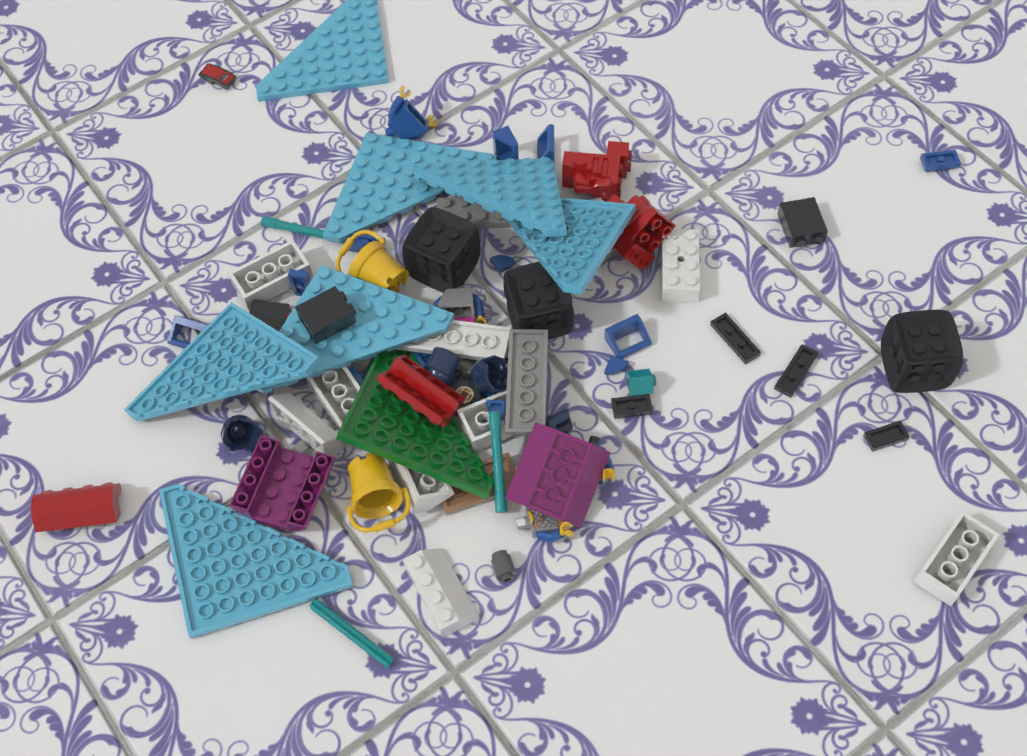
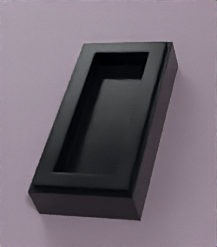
[863,420,910,452]

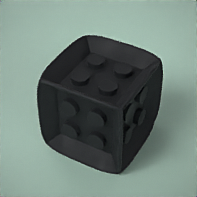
[402,207,481,293]
[503,262,574,340]
[881,309,963,393]

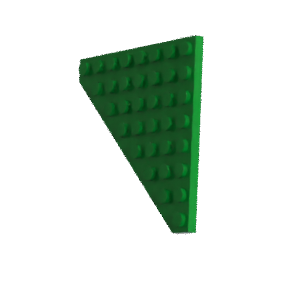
[336,349,494,500]

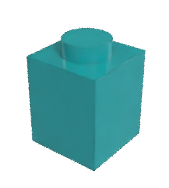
[626,369,656,396]

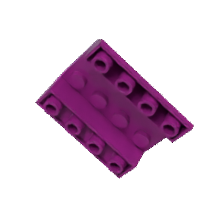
[505,422,611,528]
[229,435,336,532]

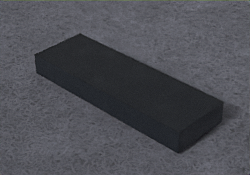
[710,312,761,364]
[774,344,819,398]

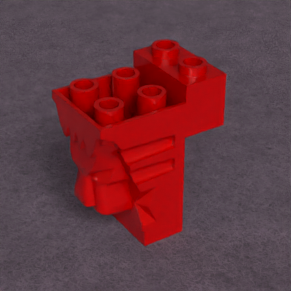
[562,141,632,202]
[607,194,676,271]

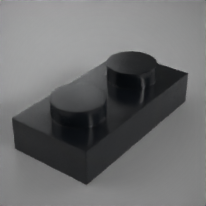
[611,394,653,419]

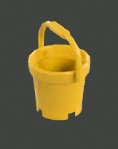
[336,230,409,293]
[346,453,411,533]

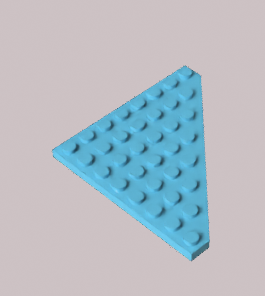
[256,0,389,102]
[323,132,497,243]
[414,157,567,237]
[501,198,636,294]
[257,265,454,394]
[124,302,322,422]
[159,484,354,639]

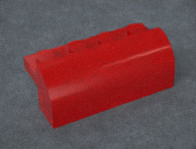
[377,354,466,427]
[31,482,122,532]

